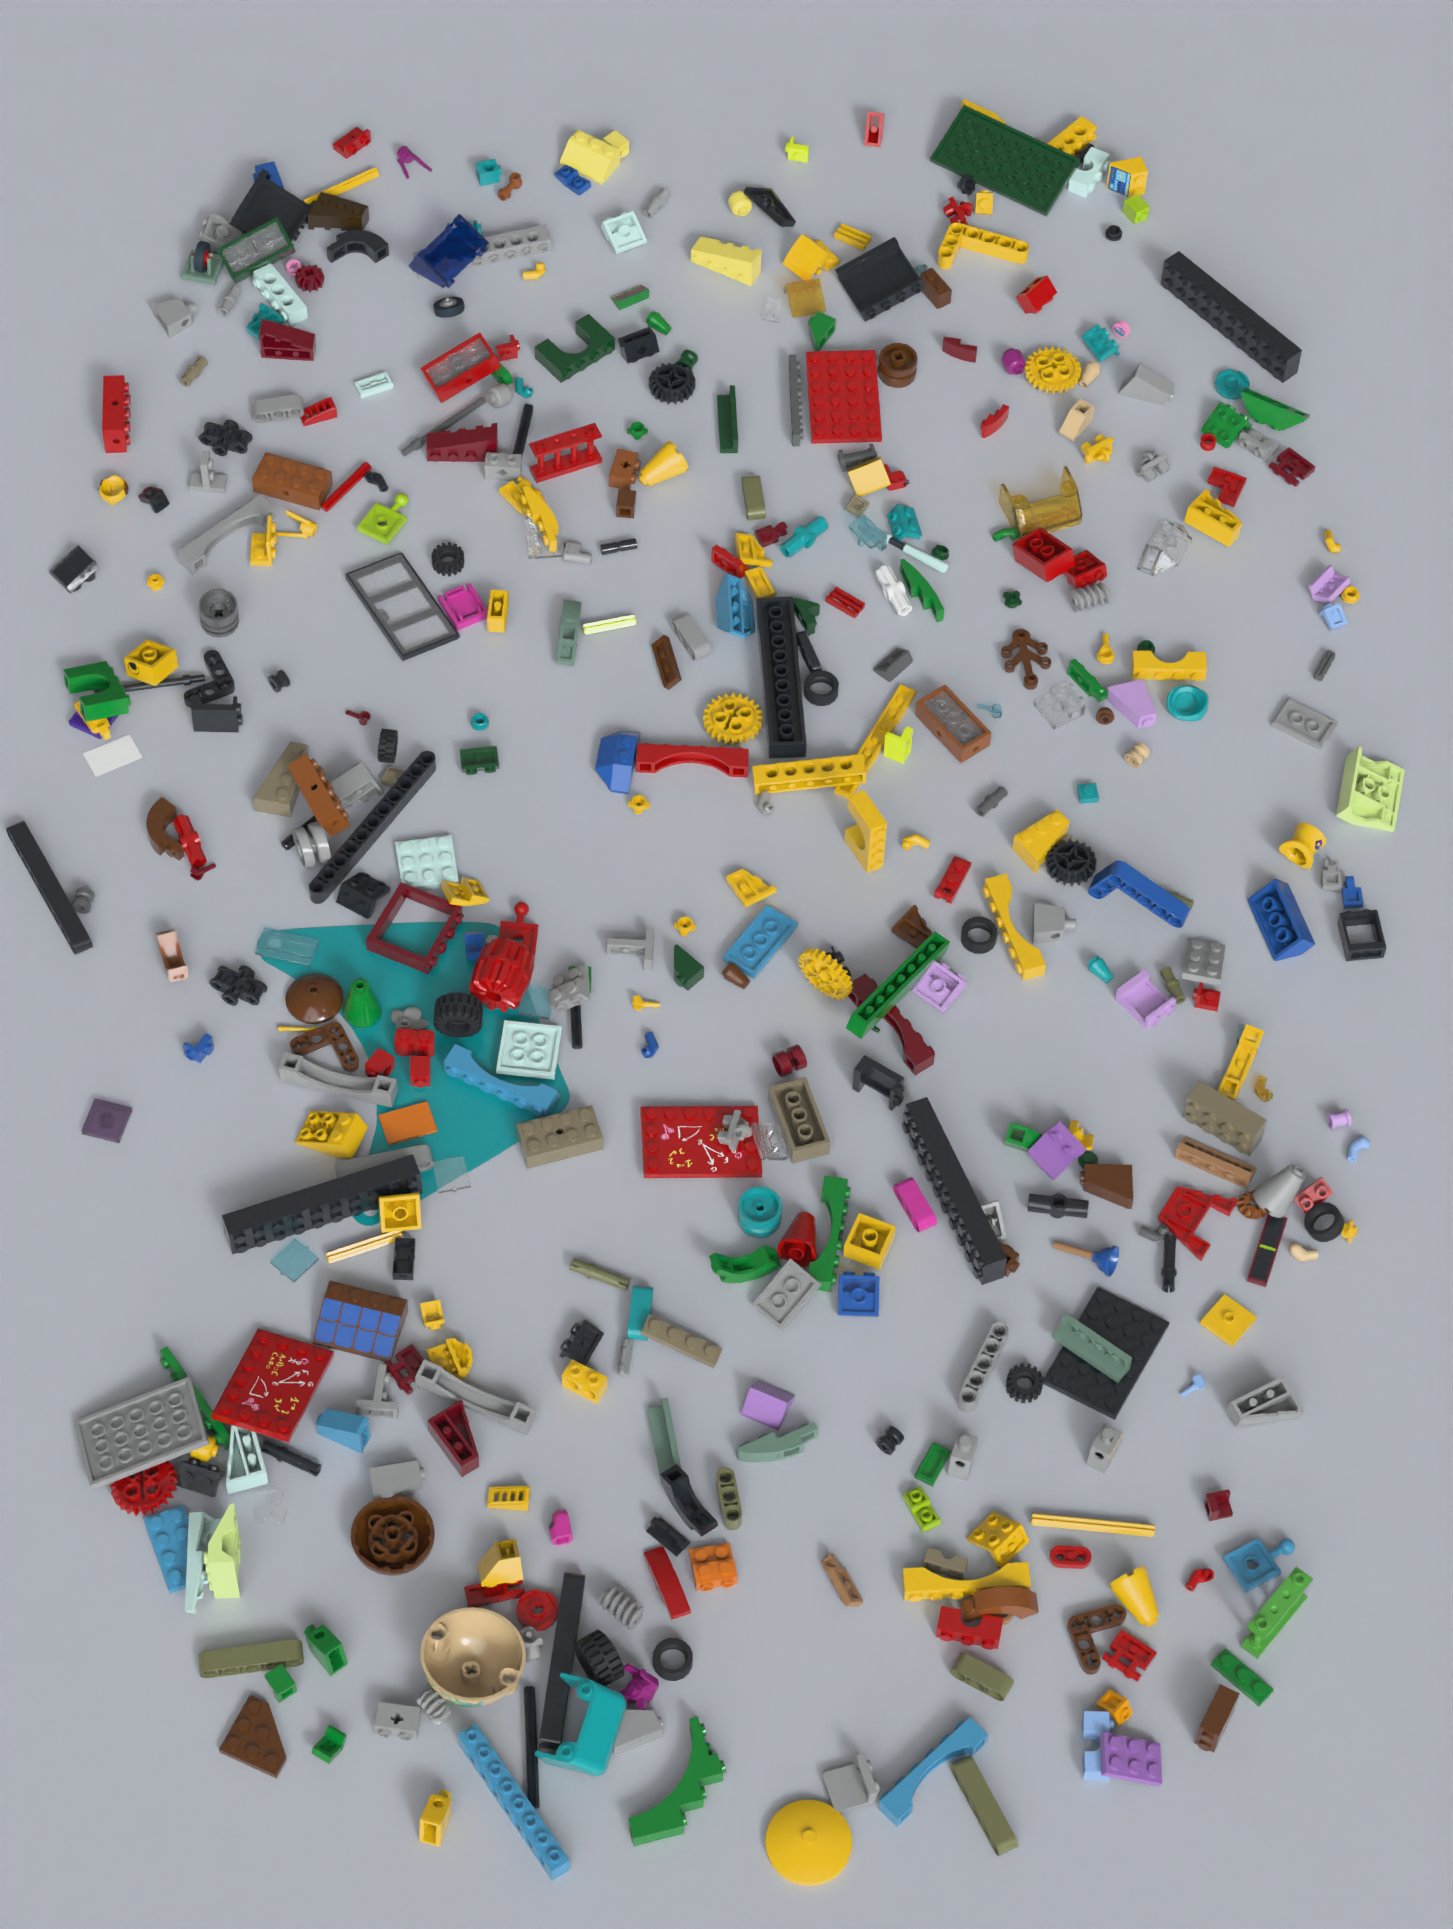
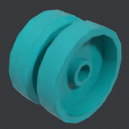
[738,1186,782,1238]

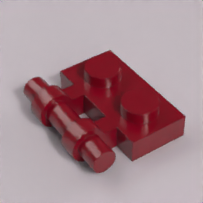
[1269,447,1316,487]
[384,1344,424,1395]

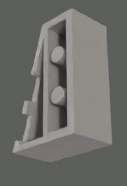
[331,762,385,810]
[1226,1376,1303,1427]

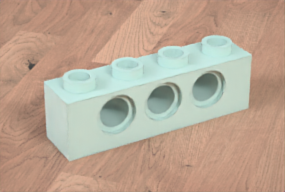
[252,263,308,327]

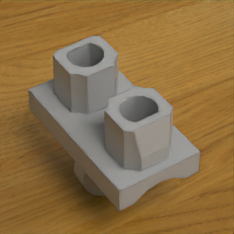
[1136,451,1170,483]
[718,1110,752,1151]
[520,1626,543,1663]

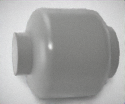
[486,383,513,408]

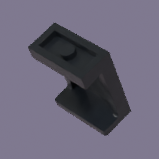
[191,695,243,733]
[852,1055,905,1111]

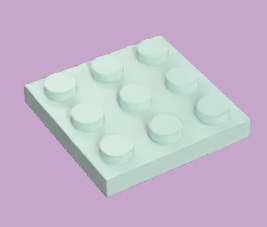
[395,835,459,890]
[496,1020,562,1080]

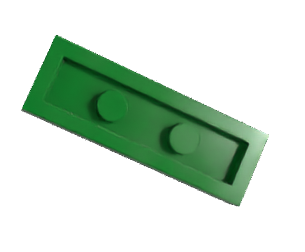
[1211,1648,1274,1707]

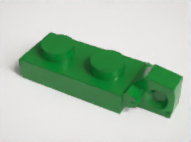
[1067,659,1108,703]

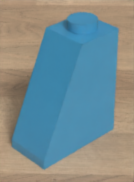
[315,1408,371,1453]

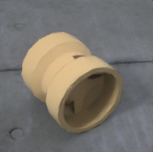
[1124,742,1150,768]

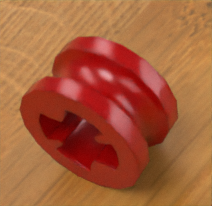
[1200,433,1216,451]

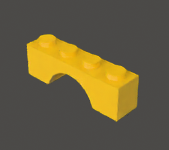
[1131,651,1207,681]

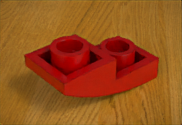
[980,404,1009,438]

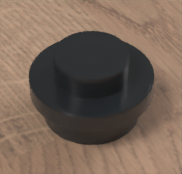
[1105,225,1122,241]

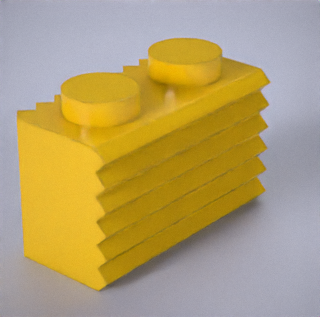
[487,589,509,633]

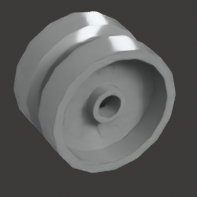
[292,821,331,869]

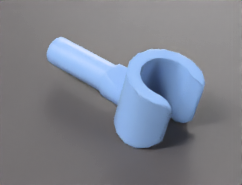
[1180,1374,1205,1397]

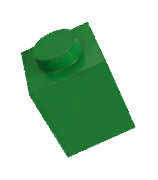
[808,311,836,351]

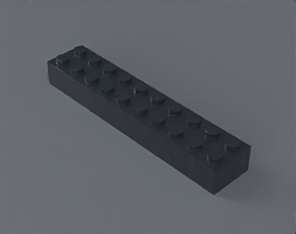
[1161,251,1302,383]
[756,596,807,758]
[902,1097,1007,1285]
[222,1154,423,1255]

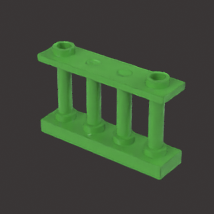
[1241,1567,1313,1659]

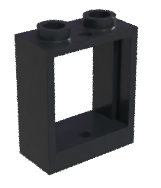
[1337,909,1386,961]

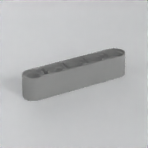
[335,1145,434,1178]
[958,1321,1009,1413]

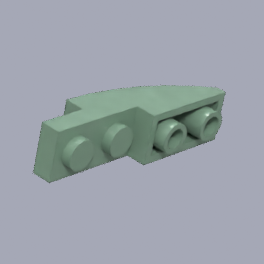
[556,599,582,666]
[737,1422,818,1462]

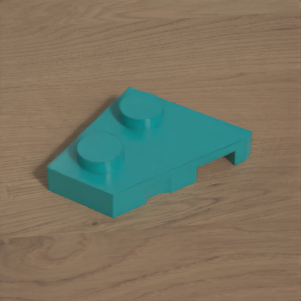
[246,303,285,340]

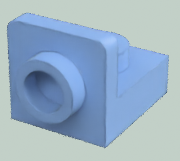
[1318,603,1348,631]

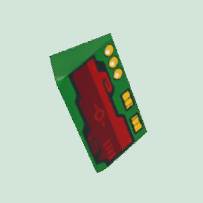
[611,285,649,310]

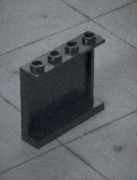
[229,169,316,245]
[835,237,925,322]

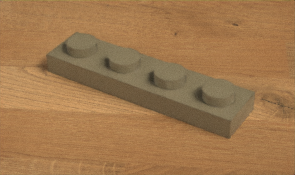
[640,1314,723,1368]

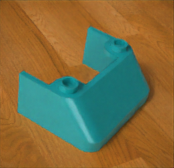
[535,1673,627,1776]

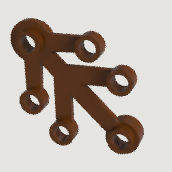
[1001,629,1051,690]

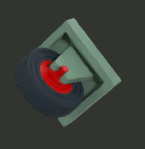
[182,241,224,285]

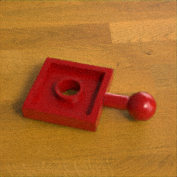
[499,902,539,960]

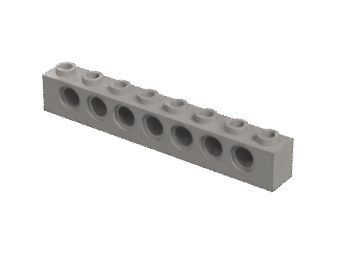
[413,224,551,279]

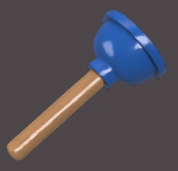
[1053,1241,1119,1277]

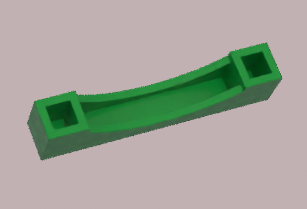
[808,1176,851,1292]

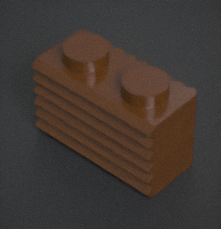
[920,268,952,309]

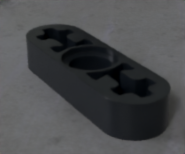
[796,631,822,674]

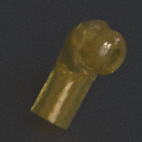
[1254,1076,1273,1102]

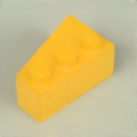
[1184,488,1243,547]
[1012,809,1070,874]

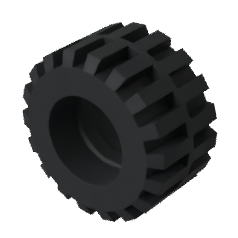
[433,992,483,1038]
[575,1630,624,1686]

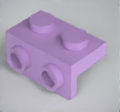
[1309,565,1351,604]

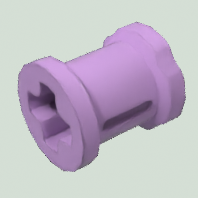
[1327,1109,1351,1130]

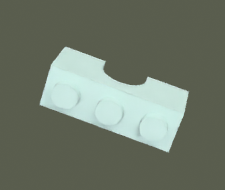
[1068,147,1110,198]

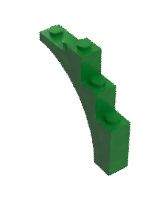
[628,1717,726,1846]

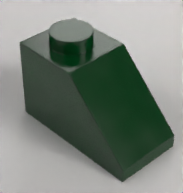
[674,944,704,991]

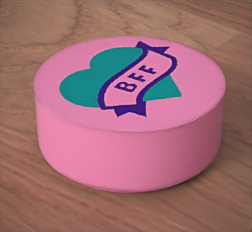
[1113,320,1130,338]

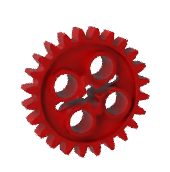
[110,1461,178,1516]

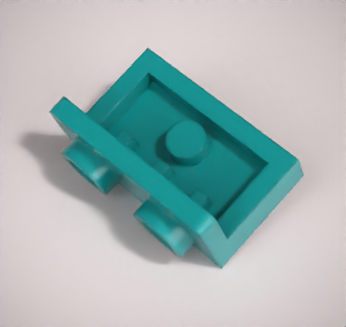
[887,504,922,541]

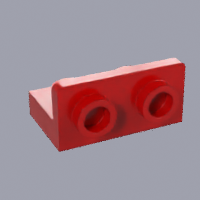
[333,127,371,159]
[711,544,750,579]

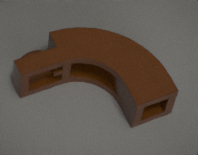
[146,797,184,861]

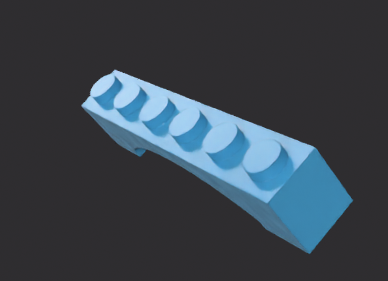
[444,1044,558,1117]
[879,1717,988,1827]

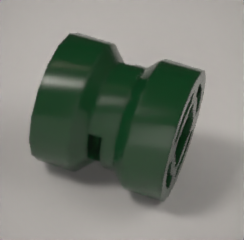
[676,350,698,371]

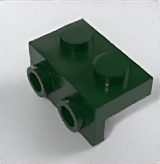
[460,746,499,775]

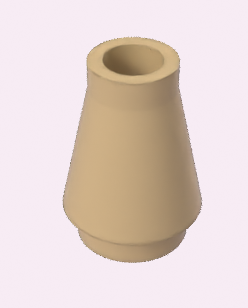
[1079,361,1101,388]

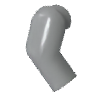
[756,791,774,816]

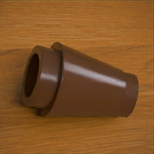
[722,963,751,990]

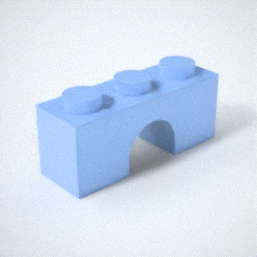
[1082,1711,1114,1780]

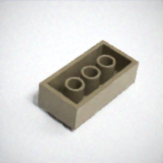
[768,1077,830,1164]
[1183,1081,1267,1156]
[516,1105,603,1169]

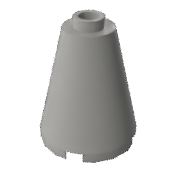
[1253,1164,1305,1218]

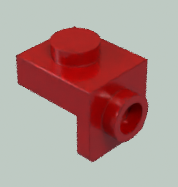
[495,334,520,362]

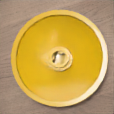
[765,1800,852,1886]

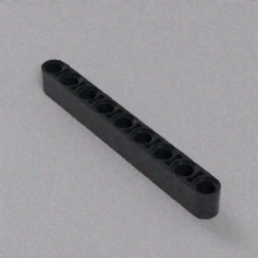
[6,821,93,955]
[539,1572,585,1750]

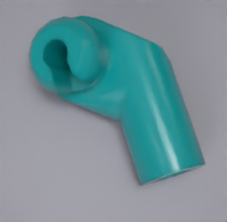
[515,377,534,398]

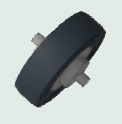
[433,297,465,318]

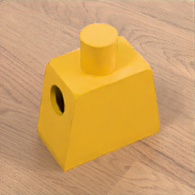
[419,1790,452,1847]

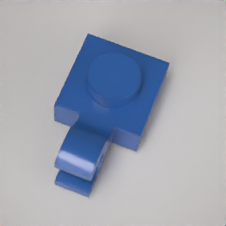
[1341,876,1364,908]

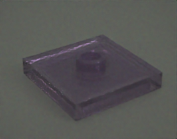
[81,1098,133,1143]

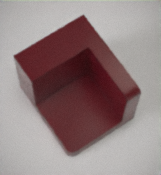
[1204,1489,1233,1521]

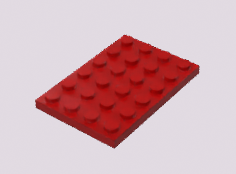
[806,350,882,444]

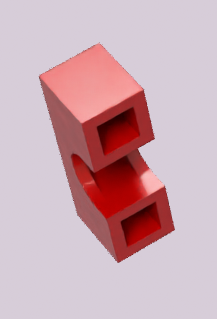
[936,1606,1003,1650]

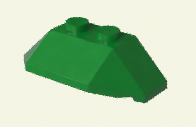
[1241,388,1310,431]

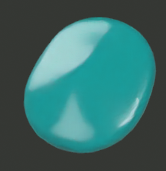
[1166,685,1209,722]

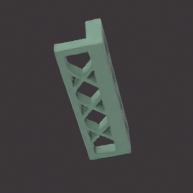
[1052,1313,1132,1383]
[647,1397,681,1485]

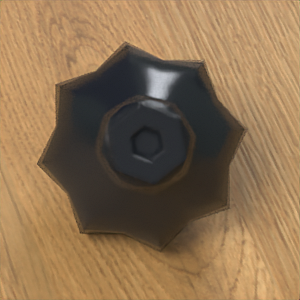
[957,174,976,196]

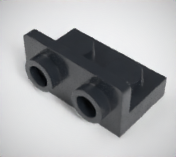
[559,1320,604,1366]

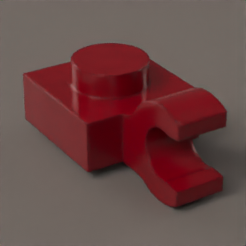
[754,522,787,548]

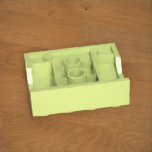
[1336,747,1405,832]
[204,1503,241,1598]

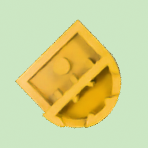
[426,1338,473,1380]

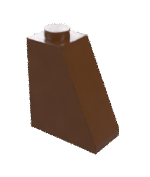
[1079,1164,1133,1209]

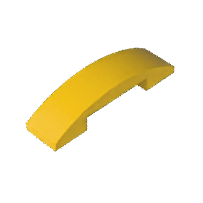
[1218,1024,1264,1100]

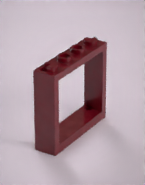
[366,882,464,975]

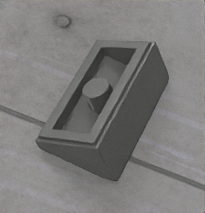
[873,648,913,682]

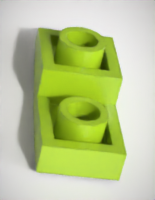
[902,1486,941,1533]

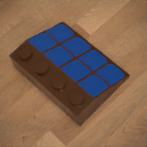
[313,1281,408,1362]

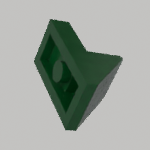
[793,598,820,636]

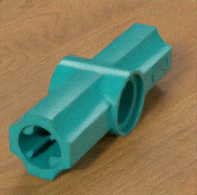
[780,516,829,558]

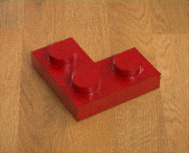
[1207,467,1247,507]

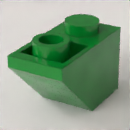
[1004,1123,1042,1152]

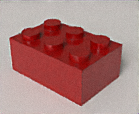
[1012,527,1076,583]

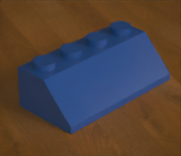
[1247,878,1316,961]

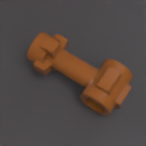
[497,172,522,201]

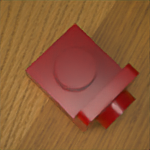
[1192,982,1221,1012]

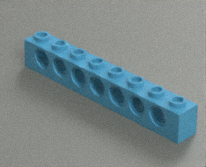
[458,1723,570,1881]

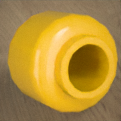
[189,1435,219,1462]

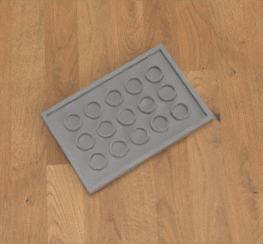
[74,1376,210,1490]

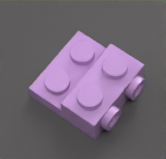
[912,960,967,1014]

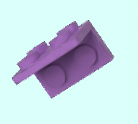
[1027,1121,1087,1180]

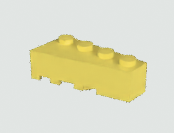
[691,236,762,286]

